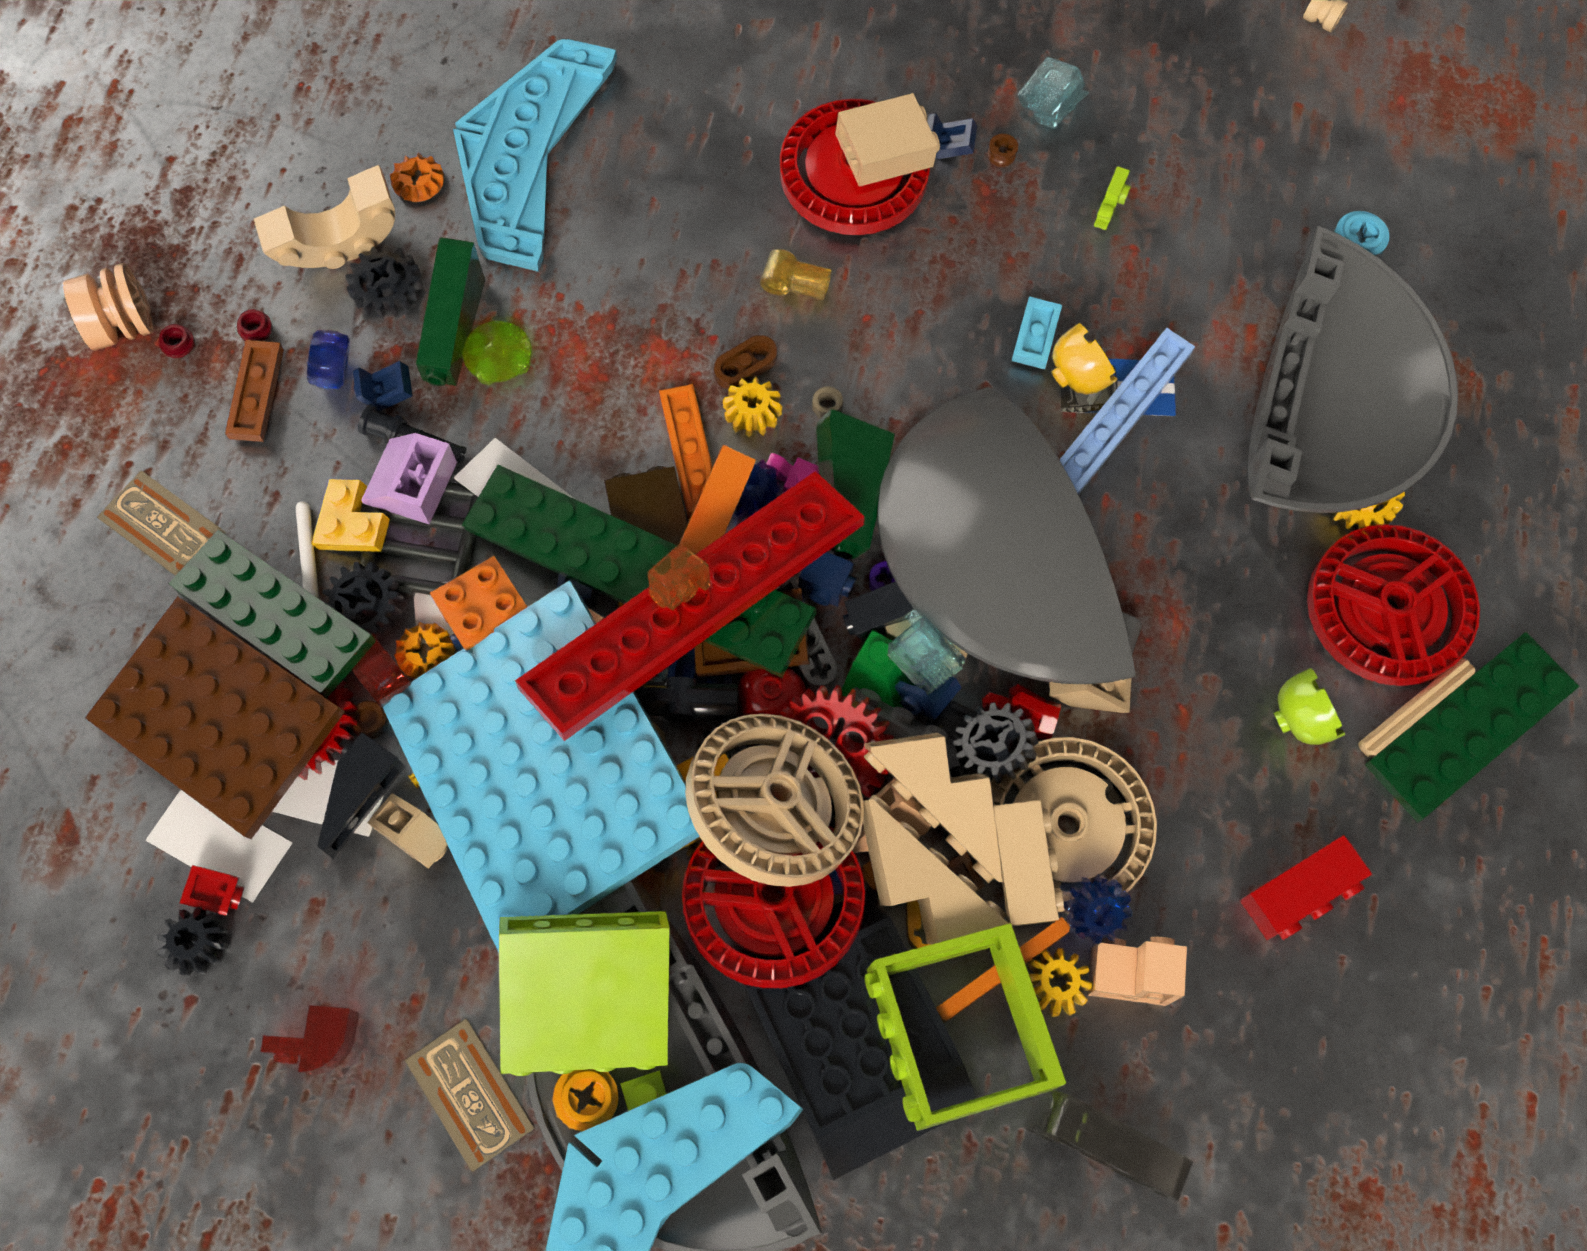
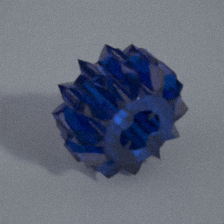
[306,329,350,390]
[734,459,780,517]
[1064,874,1134,945]

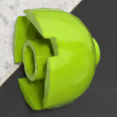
[1273,668,1345,745]

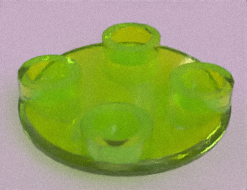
[463,321,532,385]

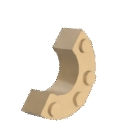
[254,165,395,269]

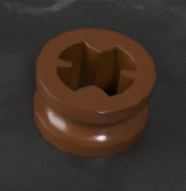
[987,133,1018,167]

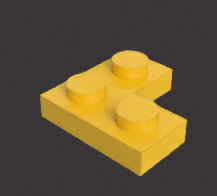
[311,479,390,552]

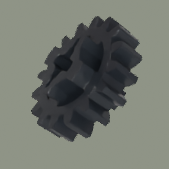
[345,245,423,318]
[322,562,404,638]
[953,702,1039,784]

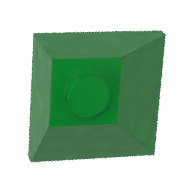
[841,630,927,708]

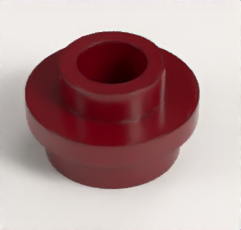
[237,309,273,341]
[158,324,195,358]

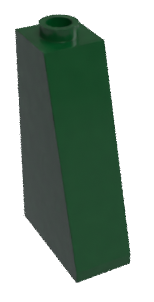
[416,237,485,386]
[816,409,895,559]

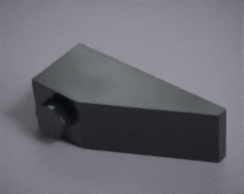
[317,733,406,859]

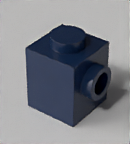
[798,552,857,607]

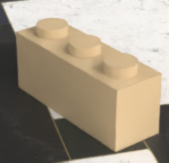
[993,800,1064,927]

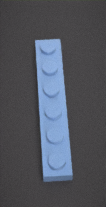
[1060,328,1195,495]

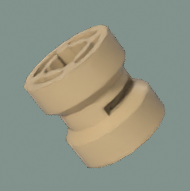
[1303,0,1348,33]

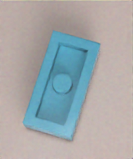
[1012,297,1062,369]

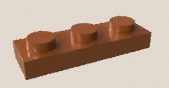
[225,340,284,442]

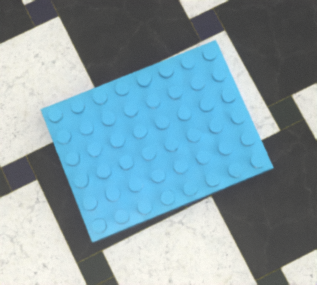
[380,580,699,952]

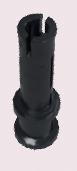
[358,404,467,468]

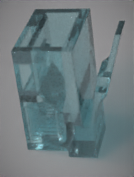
[1017,57,1089,129]
[887,609,965,695]

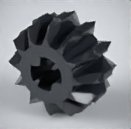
[156,907,229,976]

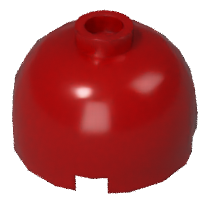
[737,667,806,717]

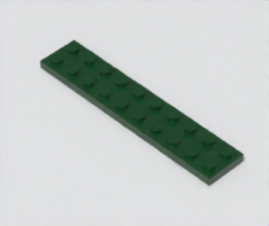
[462,465,817,678]

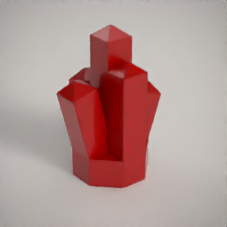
[982,684,1061,740]

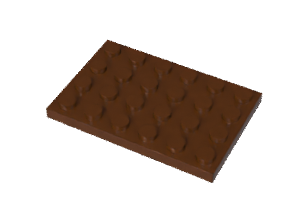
[85,596,345,840]

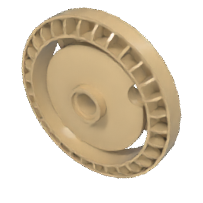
[685,714,864,887]
[990,737,1157,914]

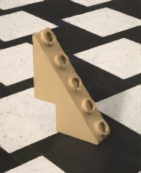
[864,733,1003,884]
[863,795,1009,944]

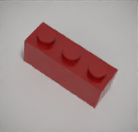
[1240,835,1372,940]

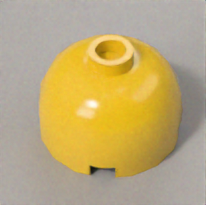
[1051,323,1118,395]

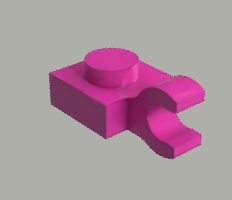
[764,453,819,492]

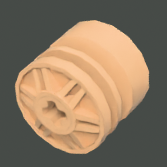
[63,262,154,351]

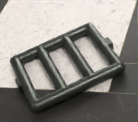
[359,482,478,597]

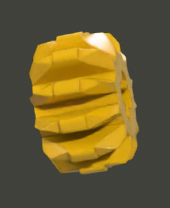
[723,376,782,438]
[1028,948,1092,1017]

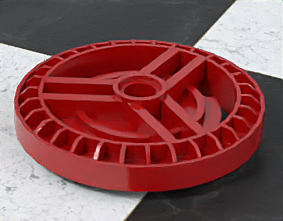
[780,98,930,235]
[1307,524,1480,686]
[682,826,865,988]

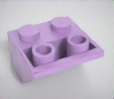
[361,433,457,524]

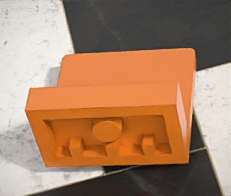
[430,556,527,651]

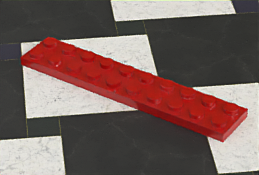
[515,471,865,741]

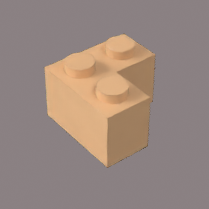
[1088,937,1187,1006]

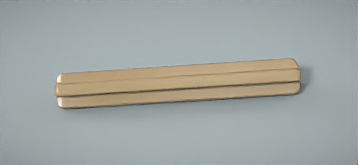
[1358,658,1475,758]

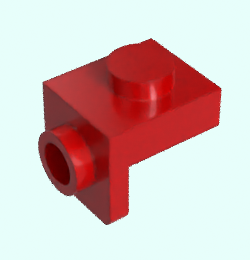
[179,865,244,916]

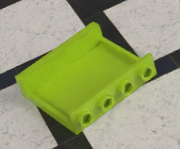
[499,911,669,1076]

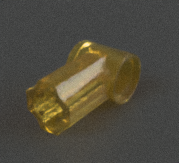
[760,249,832,300]

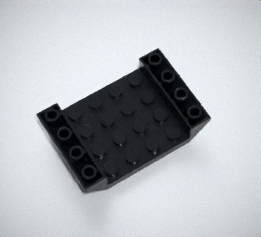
[738,888,976,1180]

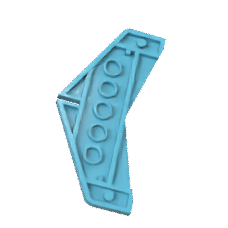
[453,39,617,272]
[546,1063,803,1251]

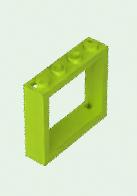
[865,923,1067,1131]

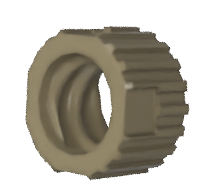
[812,386,843,419]

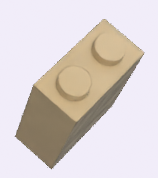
[835,93,940,187]

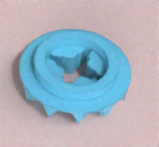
[1334,211,1389,256]

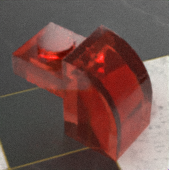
[352,639,412,708]
[260,1005,359,1075]

